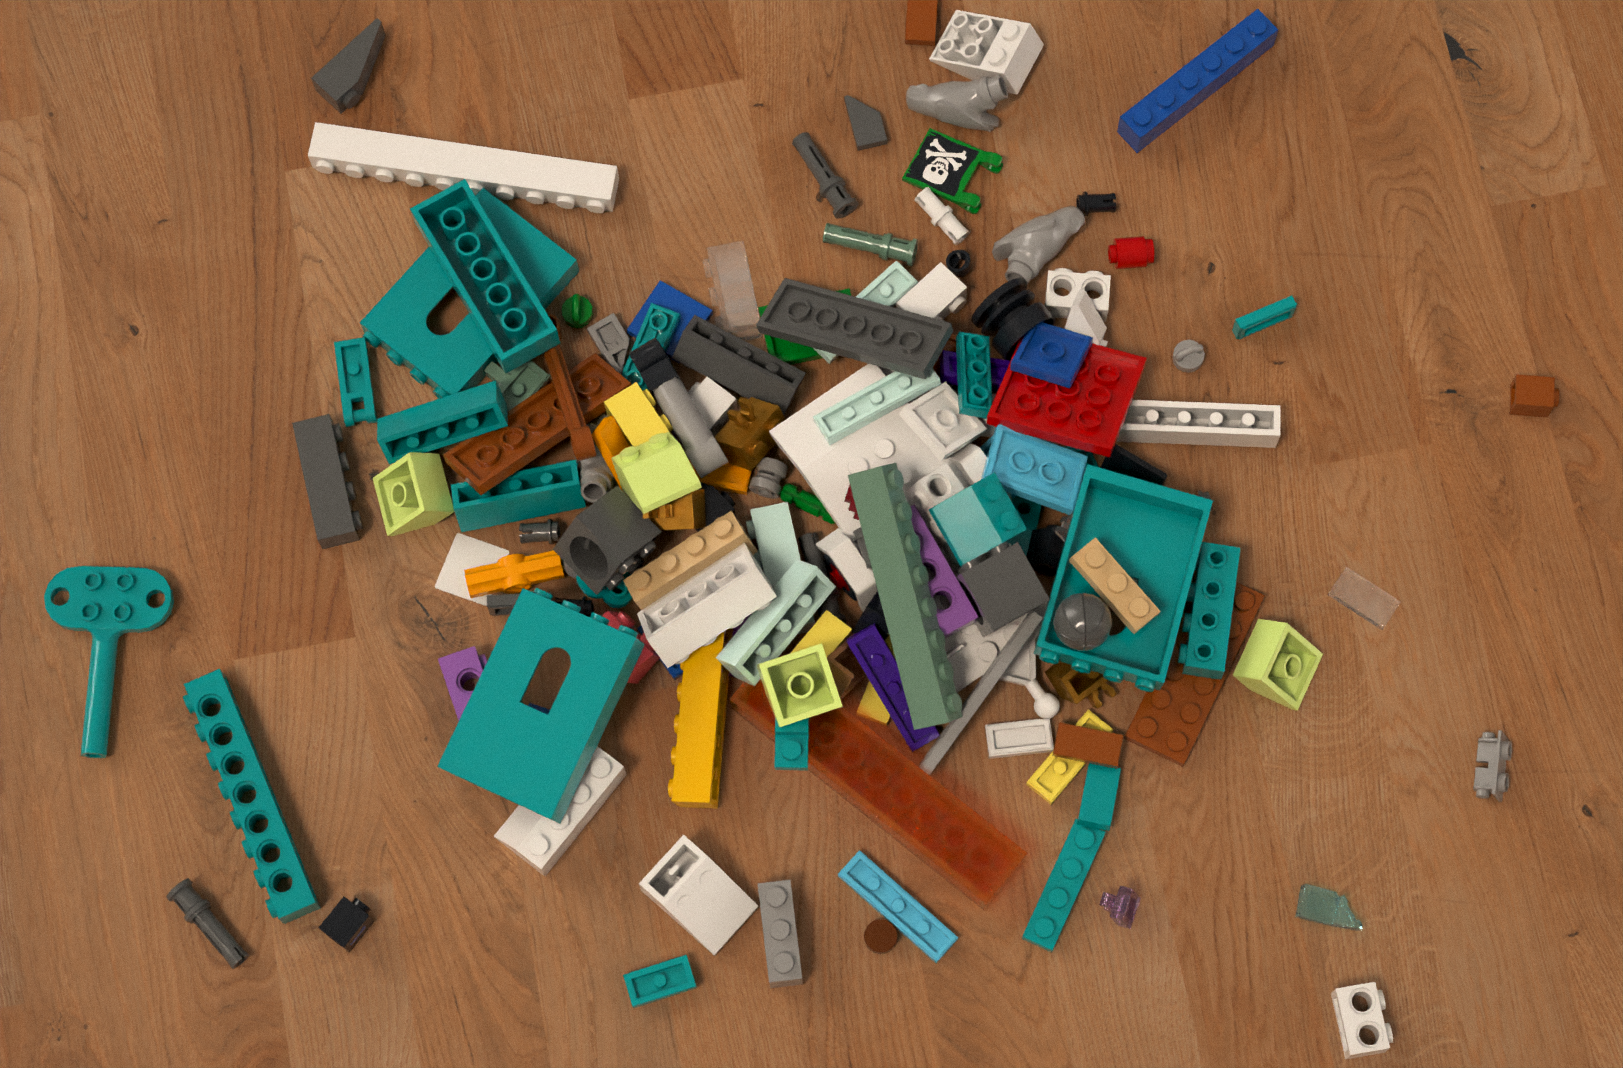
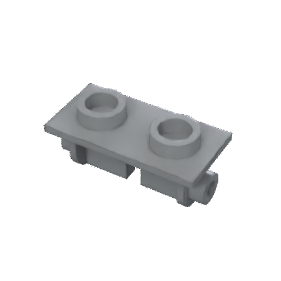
[1473,730,1512,802]

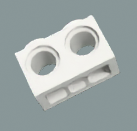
[1045,268,1111,322]
[906,462,965,544]
[1331,982,1393,1059]

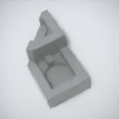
[587,313,630,374]

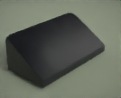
[1100,444,1167,486]

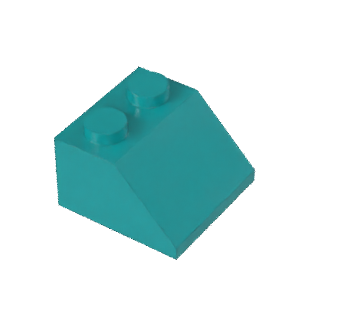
[929,472,1027,567]

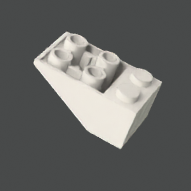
[929,10,1044,94]
[639,835,759,956]

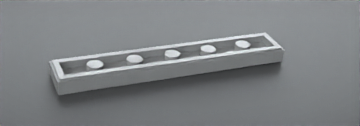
[917,611,1043,777]

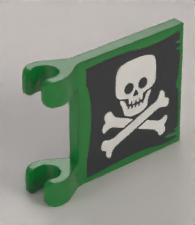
[902,128,1003,214]

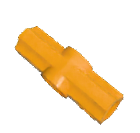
[464,550,565,598]

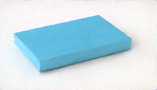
[981,424,1088,515]

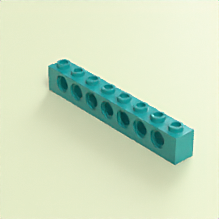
[183,669,321,924]

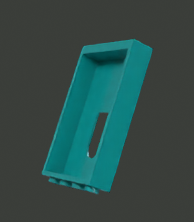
[360,188,579,399]
[1033,464,1213,692]
[437,588,645,824]

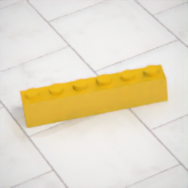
[668,628,733,809]

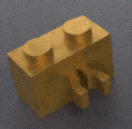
[715,397,785,471]
[643,489,706,530]
[1045,661,1117,709]

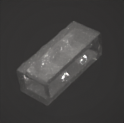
[702,241,762,341]

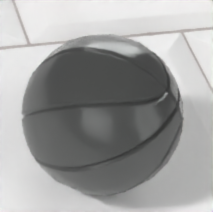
[1053,593,1112,651]

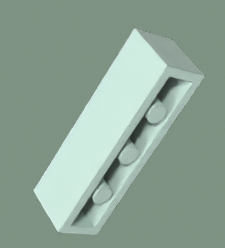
[746,502,815,634]
[716,559,836,686]

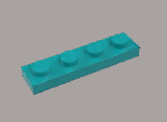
[1022,819,1106,953]

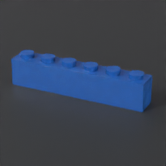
[1117,9,1278,153]

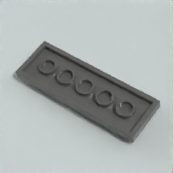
[756,278,953,380]

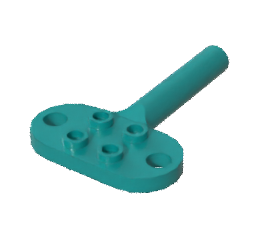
[44,566,174,758]

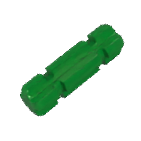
[780,483,835,524]

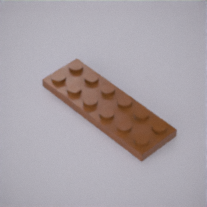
[443,353,632,495]
[1124,582,1265,767]

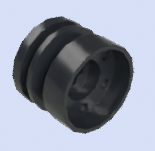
[971,278,1056,361]

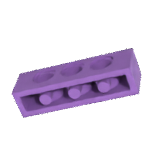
[910,505,978,639]
[438,646,487,720]

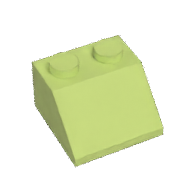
[611,432,702,514]
[373,452,454,536]
[1233,619,1323,711]
[756,643,843,727]

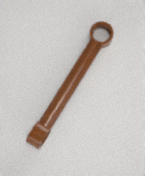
[543,313,596,462]

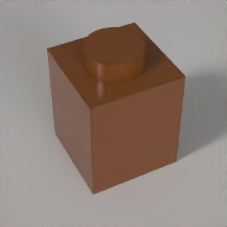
[1509,374,1560,417]

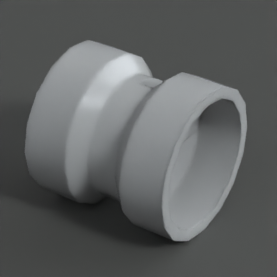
[749,457,788,499]

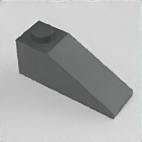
[311,18,386,114]

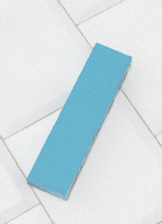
[838,850,958,964]

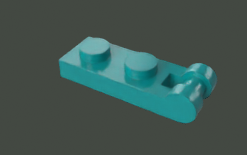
[334,337,378,427]

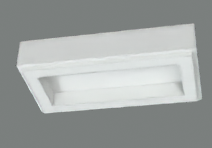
[985,718,1054,759]

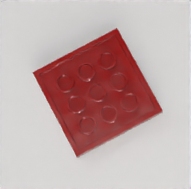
[987,335,1147,457]

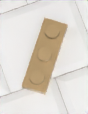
[1069,537,1161,634]

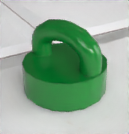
[561,294,593,328]

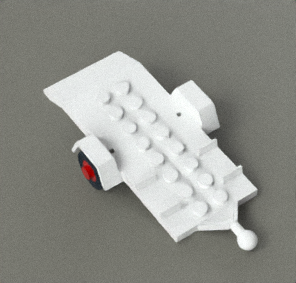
[769,364,1060,719]

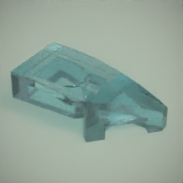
[1295,884,1363,931]

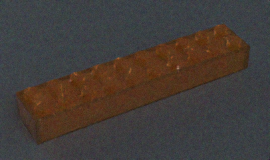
[729,679,1028,911]

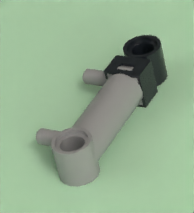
[629,337,729,478]

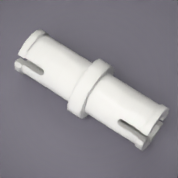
[914,187,970,245]

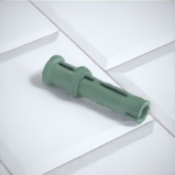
[823,223,918,266]

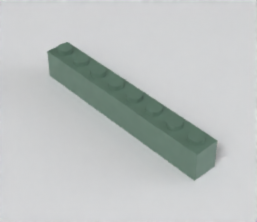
[848,463,963,730]

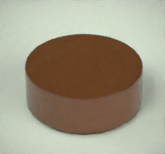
[864,919,897,954]

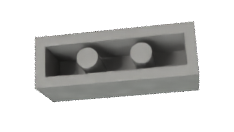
[758,880,803,988]

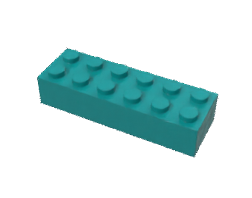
[410,179,560,374]

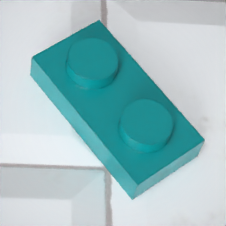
[623,955,697,1008]

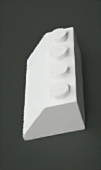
[637,543,777,668]
[494,746,627,876]

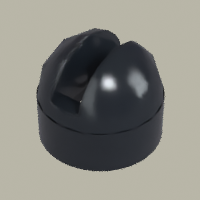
[946,250,972,277]

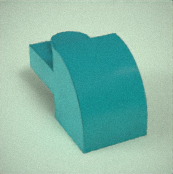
[774,718,809,771]

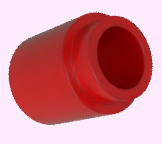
[1108,236,1154,269]

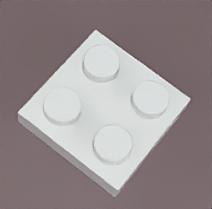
[899,382,987,462]

